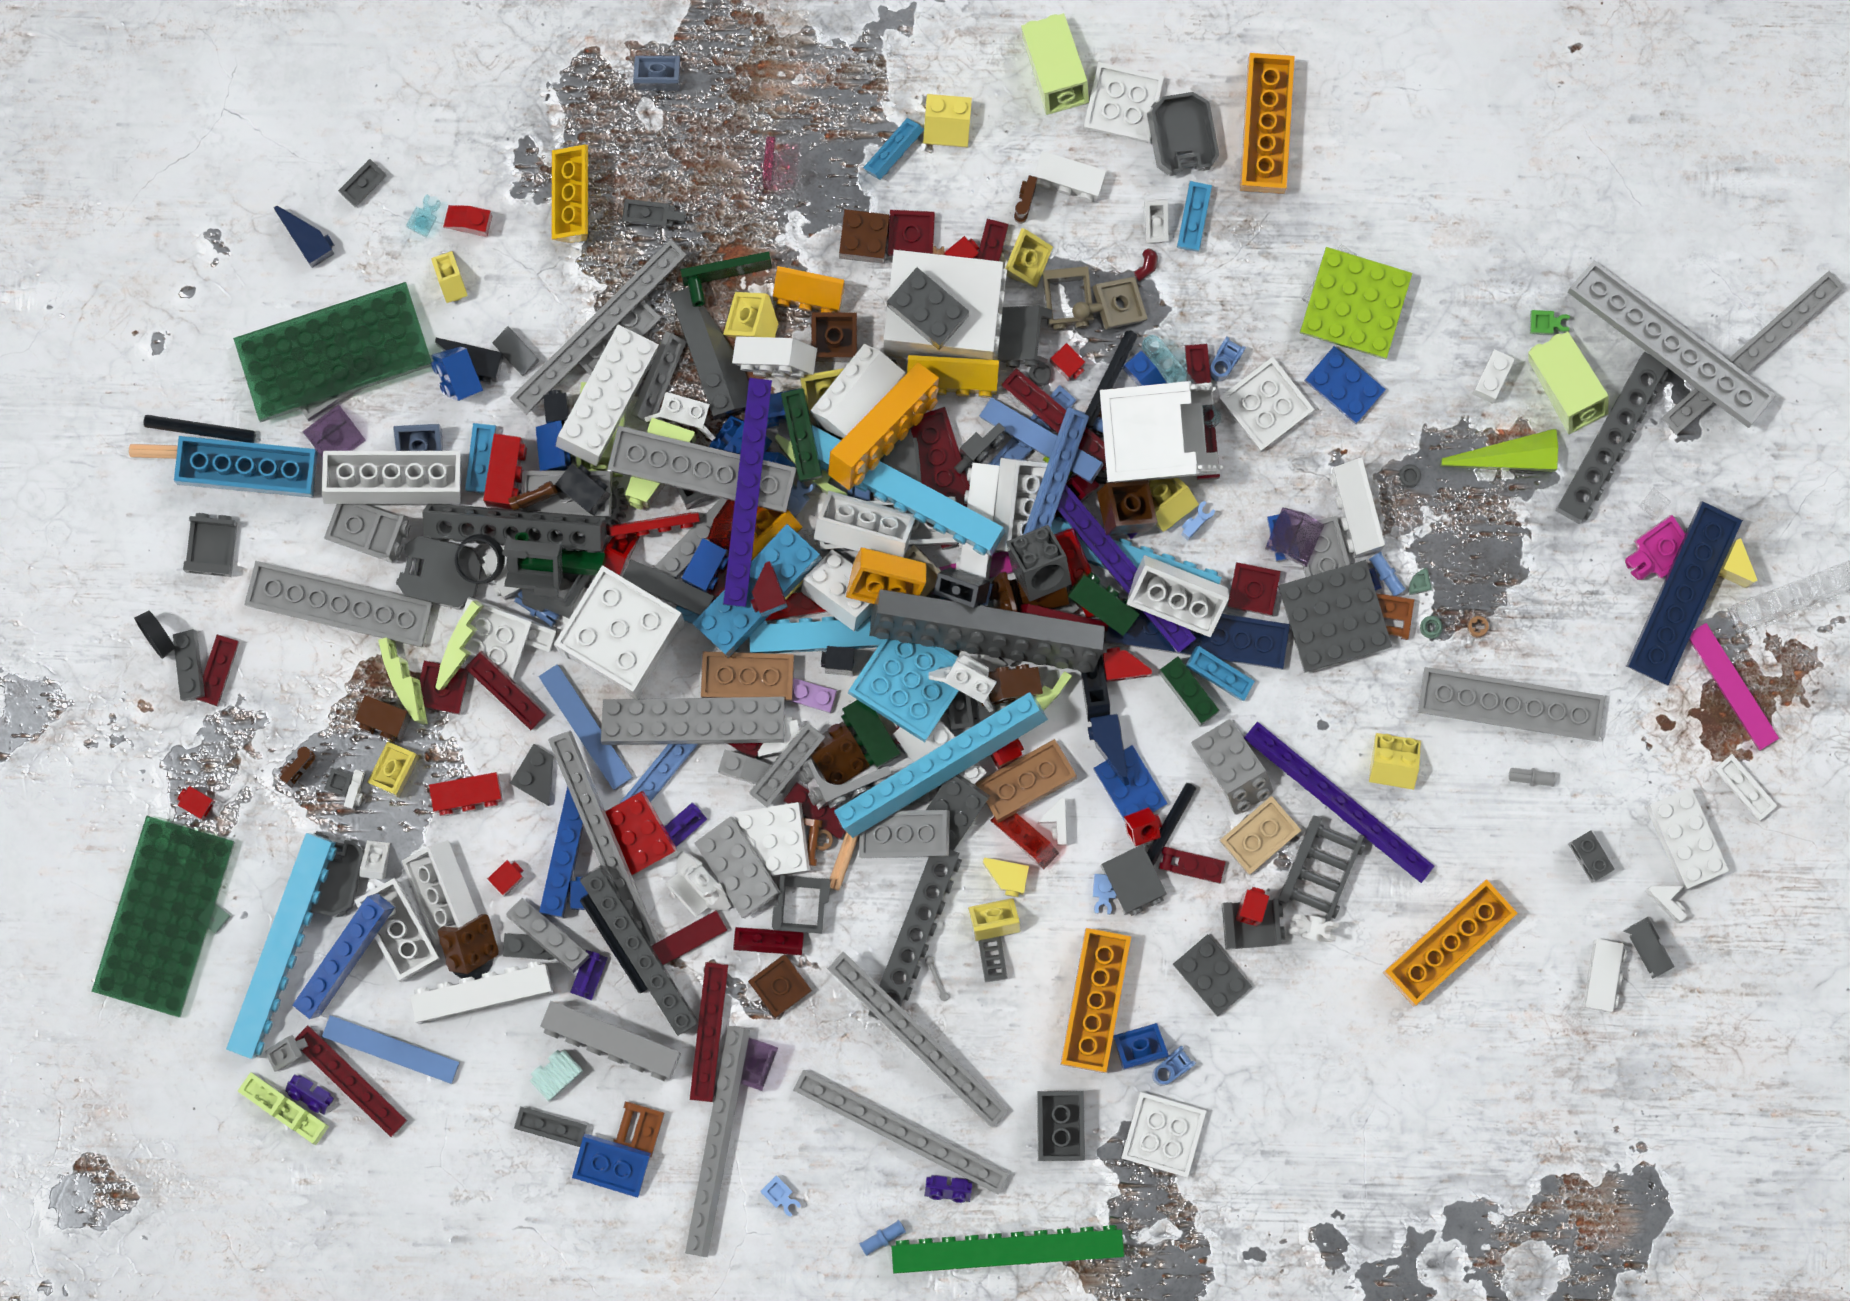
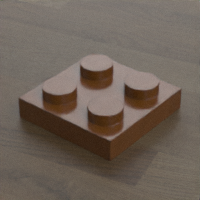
[748,954,812,1018]

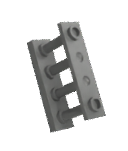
[1278,815,1366,922]

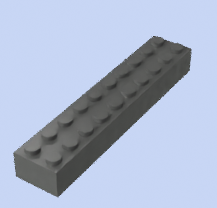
[869,589,1104,673]

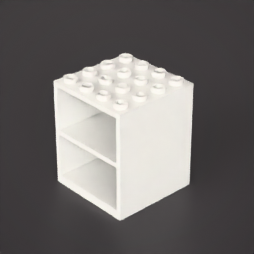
[884,250,1007,360]

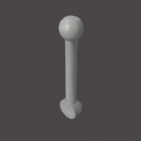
[925,956,949,1001]

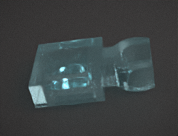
[406,194,441,238]

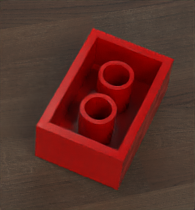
[483,433,527,510]

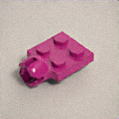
[1625,515,1685,580]

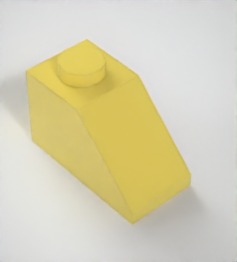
[431,251,468,303]
[983,858,1029,897]

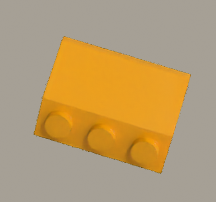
[772,266,845,312]
[719,507,803,561]
[846,547,926,604]

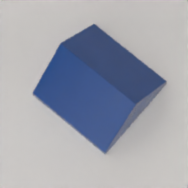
[1113,1023,1169,1070]

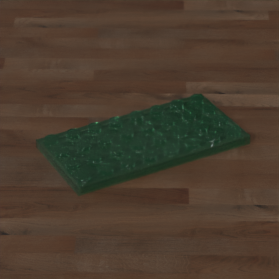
[233,282,432,422]
[91,816,235,1018]

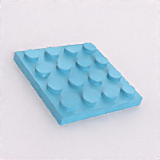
[848,639,959,743]

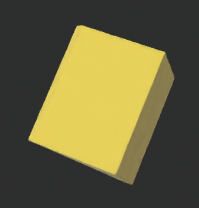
[1005,228,1053,288]
[800,368,844,414]
[1718,538,1758,588]
[367,742,419,798]
[968,898,1020,941]

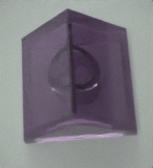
[302,404,366,458]
[1265,507,1324,567]
[740,1038,779,1092]

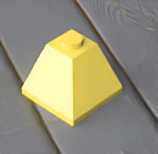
[723,292,778,339]

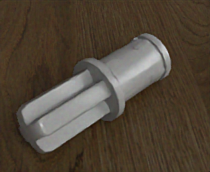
[1509,768,1555,787]

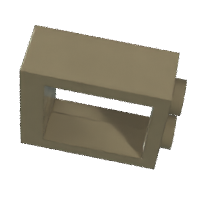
[1042,266,1094,331]

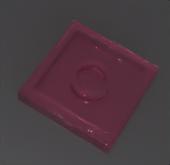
[762,136,776,191]

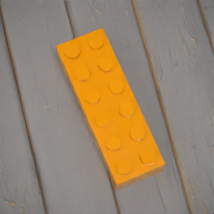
[1240,53,1295,194]
[828,363,939,490]
[1382,879,1518,1007]
[1060,928,1131,1073]

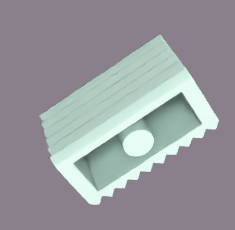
[530,1050,583,1101]

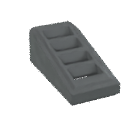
[978,936,1008,983]

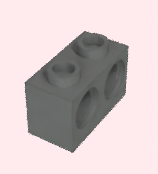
[1568,830,1615,883]

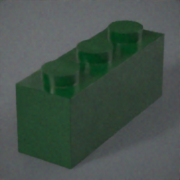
[1068,571,1140,636]
[1158,656,1220,727]
[841,700,901,769]

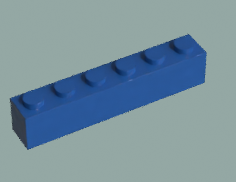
[539,786,584,918]
[292,893,395,1019]

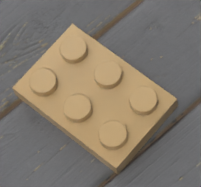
[1219,796,1301,875]

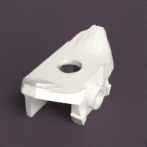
[644,392,716,441]
[929,654,996,712]
[665,851,731,918]

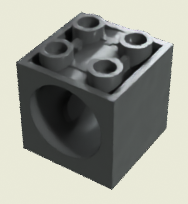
[1006,525,1071,601]

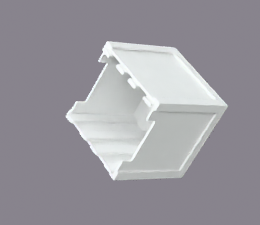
[1100,381,1223,482]
[554,565,685,700]

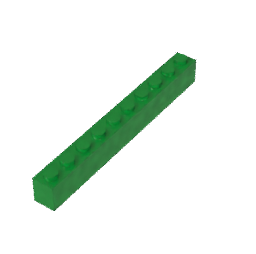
[891,1225,1124,1274]

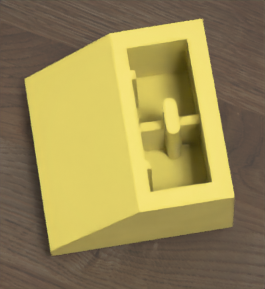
[1369,733,1421,790]

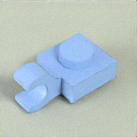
[1181,501,1215,541]

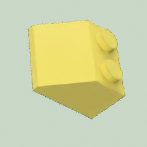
[923,94,972,148]
[1149,478,1199,532]

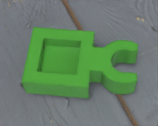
[1530,310,1570,335]

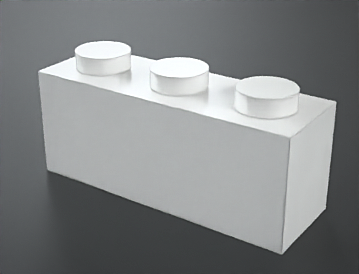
[1034,151,1106,202]
[1582,939,1627,1013]

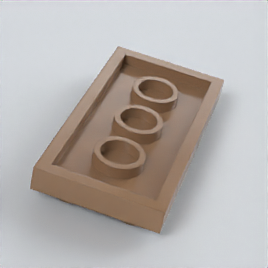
[701,651,794,701]
[975,739,1078,823]

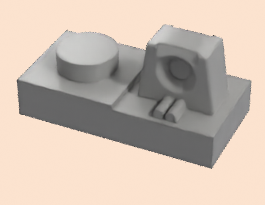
[265,1035,308,1072]

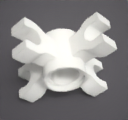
[1288,914,1339,943]

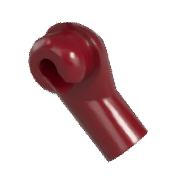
[1133,248,1158,281]

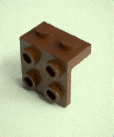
[989,572,1022,612]
[810,721,869,785]
[437,914,499,974]

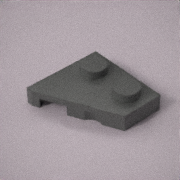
[510,744,554,806]

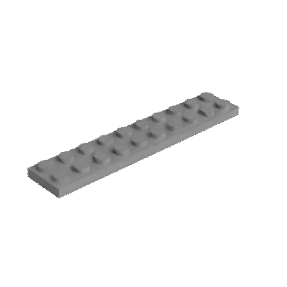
[1567,260,1775,428]

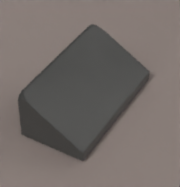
[492,326,539,376]

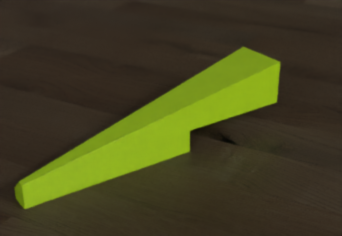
[1441,429,1558,472]

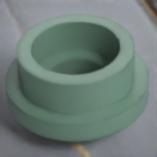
[1420,616,1443,639]

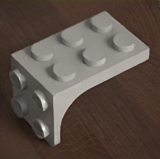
[324,504,411,563]
[1191,719,1273,815]
[799,759,892,810]

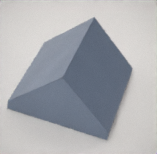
[633,56,680,91]
[393,424,443,451]

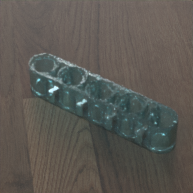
[1142,335,1221,427]

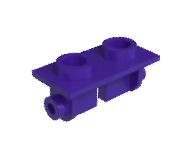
[664,802,707,847]
[570,950,608,1001]
[285,1074,334,1115]
[924,1175,972,1203]

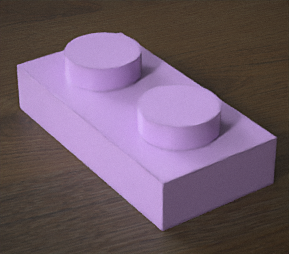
[790,678,837,713]

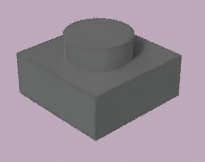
[324,768,353,797]

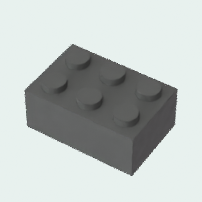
[887,267,969,350]
[1037,1091,1085,1161]

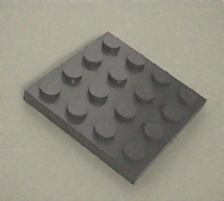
[1278,560,1392,673]

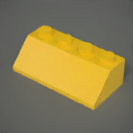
[552,144,588,243]
[907,355,999,398]

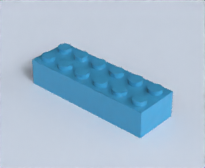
[174,436,318,498]
[692,524,823,658]

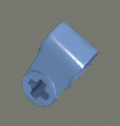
[1210,336,1246,381]
[1152,1046,1196,1086]

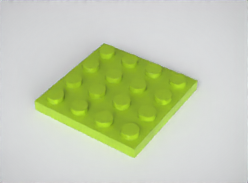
[1300,247,1412,360]

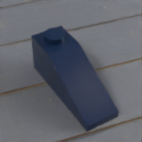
[273,206,335,268]
[1088,714,1129,786]

